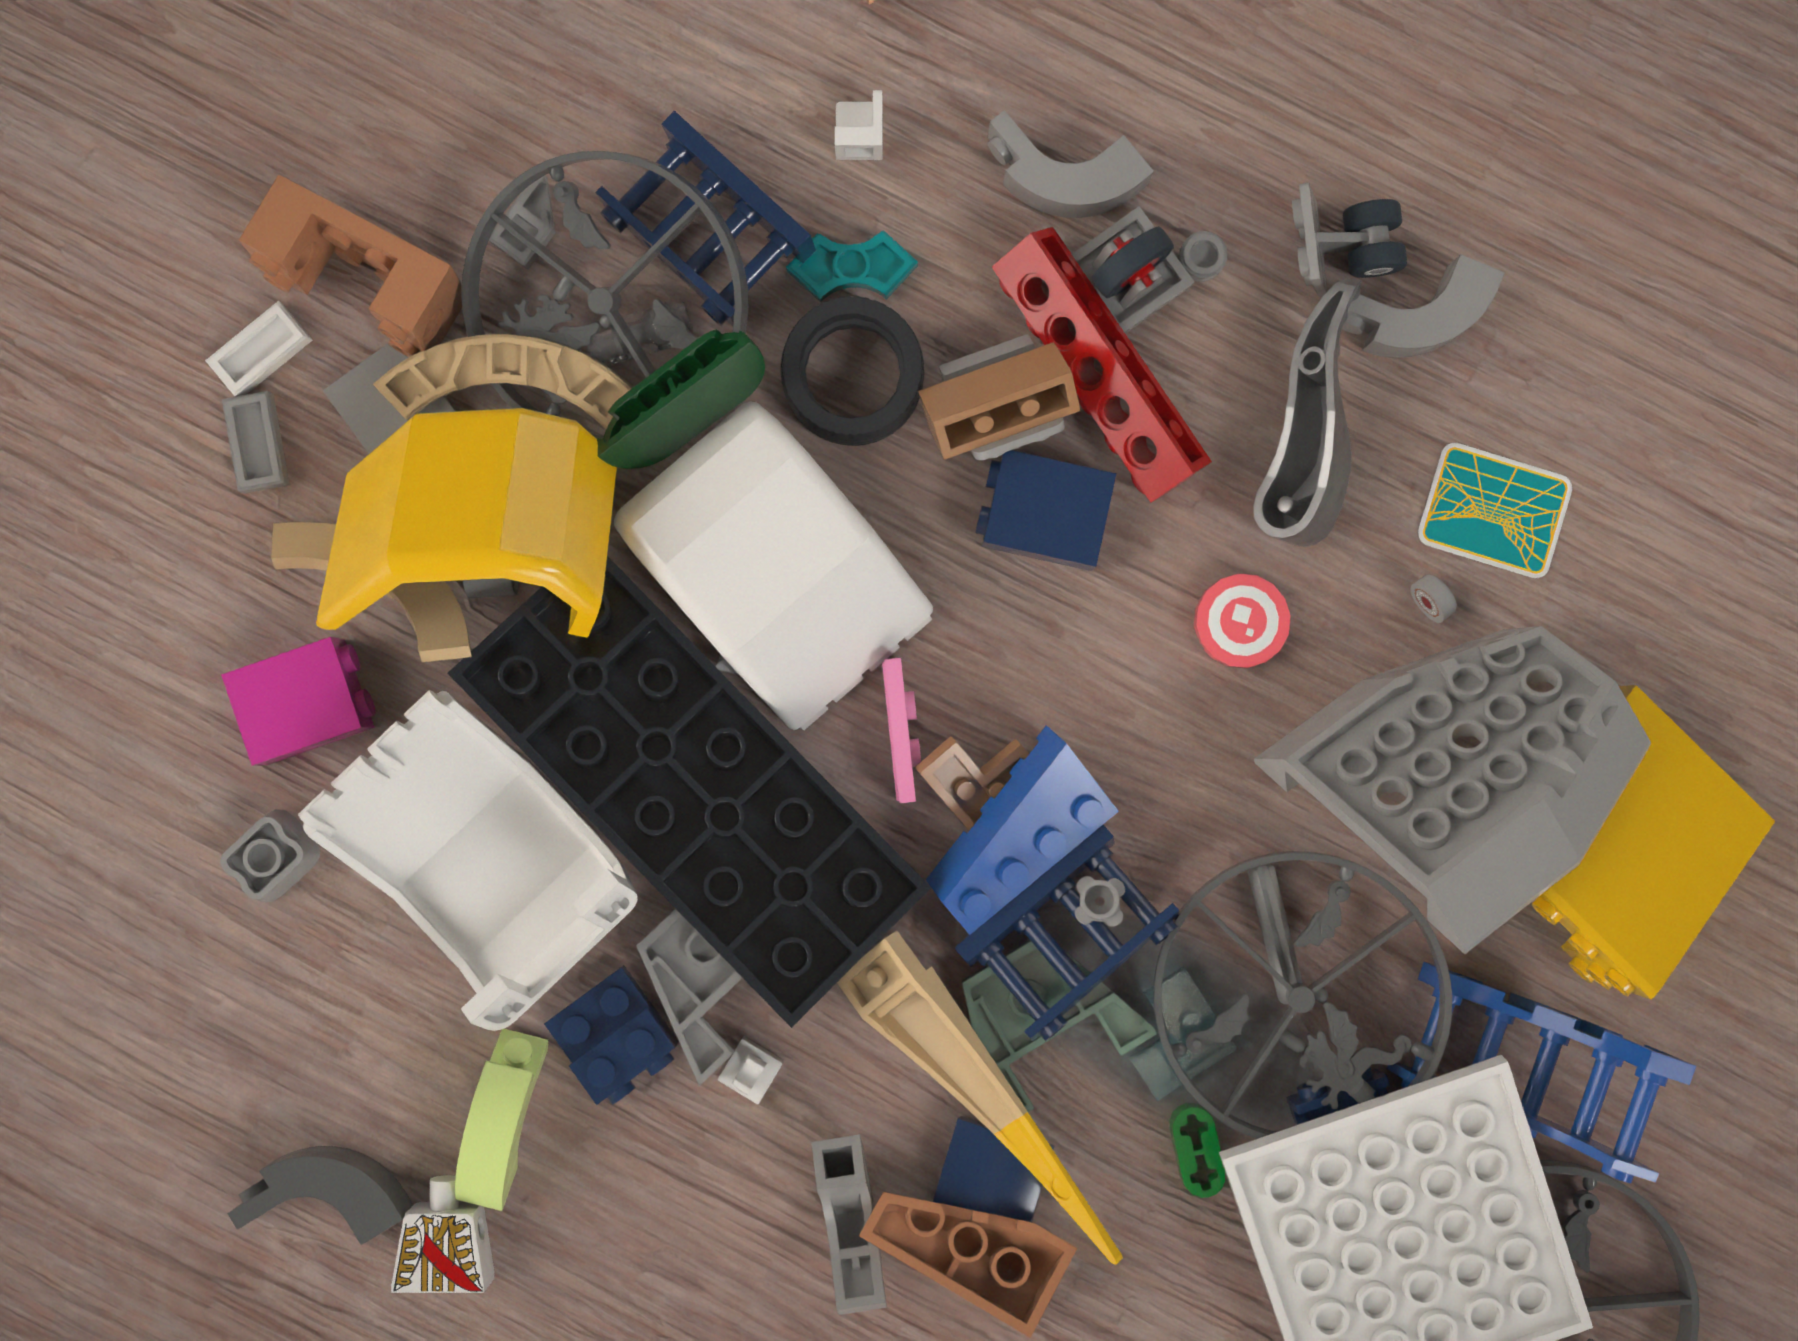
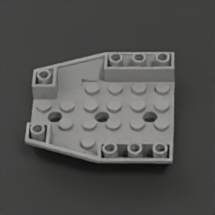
[1254,626,1651,954]

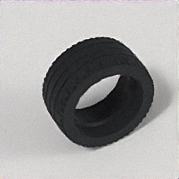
[781,296,924,446]

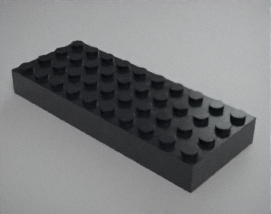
[447,556,931,1028]

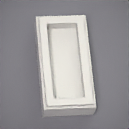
[205,301,313,397]

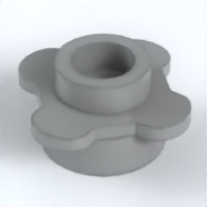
[1075,876,1125,927]

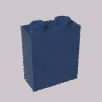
[975,450,1117,571]

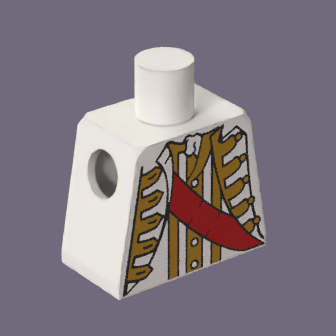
[391,1175,494,1293]

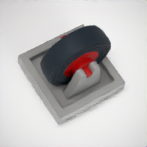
[1072,206,1194,334]

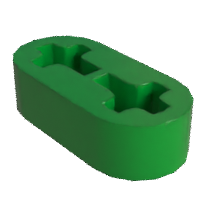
[1169,1103,1225,1198]

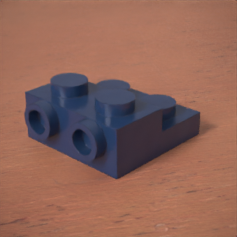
[544,965,679,1105]

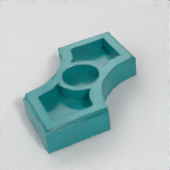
[786,230,918,302]

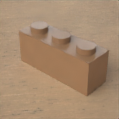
[918,342,1080,460]

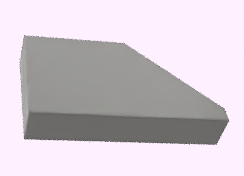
[489,175,556,270]

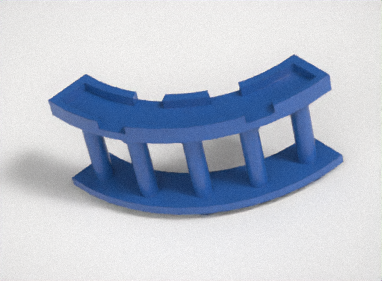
[1386,962,1696,1183]

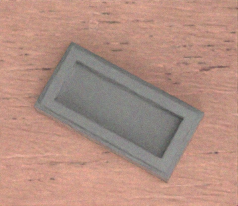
[222,391,290,494]

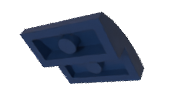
[933,1116,1055,1222]

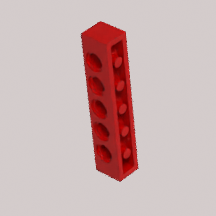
[992,227,1212,503]

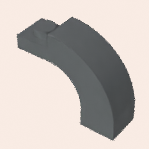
[227,1146,413,1245]

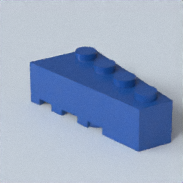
[926,725,1119,935]

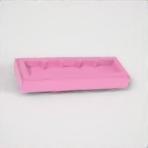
[882,658,921,803]

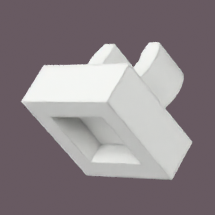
[717,1036,784,1105]

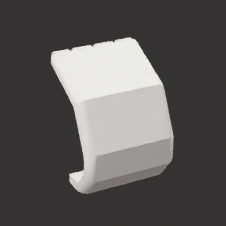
[614,401,933,730]
[298,690,638,1031]

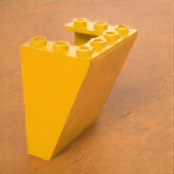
[1532,685,1775,1000]

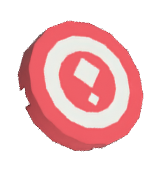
[1194,574,1291,668]

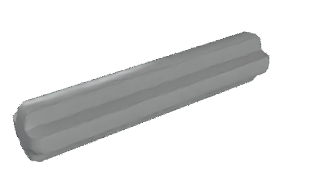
[1247,864,1303,1004]

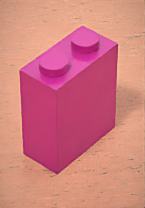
[221,637,376,766]

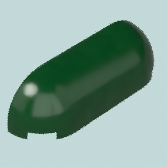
[597,329,765,469]

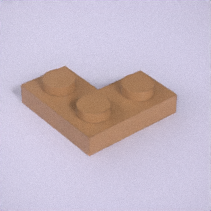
[915,736,1029,831]

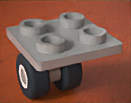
[1292,182,1407,297]

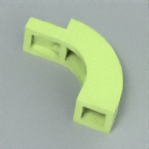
[455,1029,548,1211]

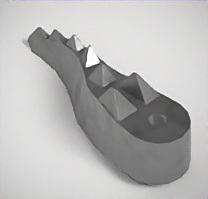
[1253,278,1362,547]

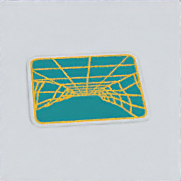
[1418,443,1572,578]

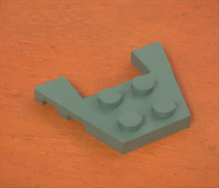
[962,940,1158,1112]

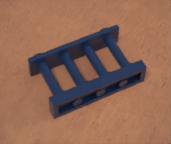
[595,111,816,326]
[955,825,1179,1041]

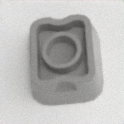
[220,810,320,902]

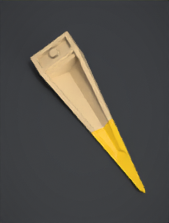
[837,931,1123,1265]

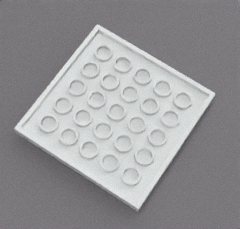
[1219,1055,1593,1341]

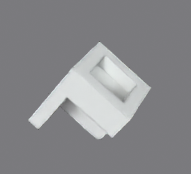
[835,90,883,160]

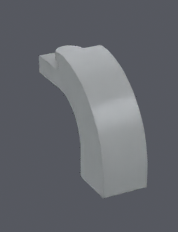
[987,110,1154,218]
[1342,254,1505,358]
[811,1134,887,1315]

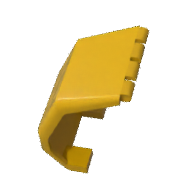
[316,408,617,638]

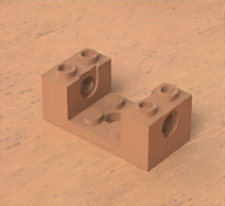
[239,175,462,357]

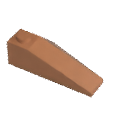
[859,1192,1077,1338]

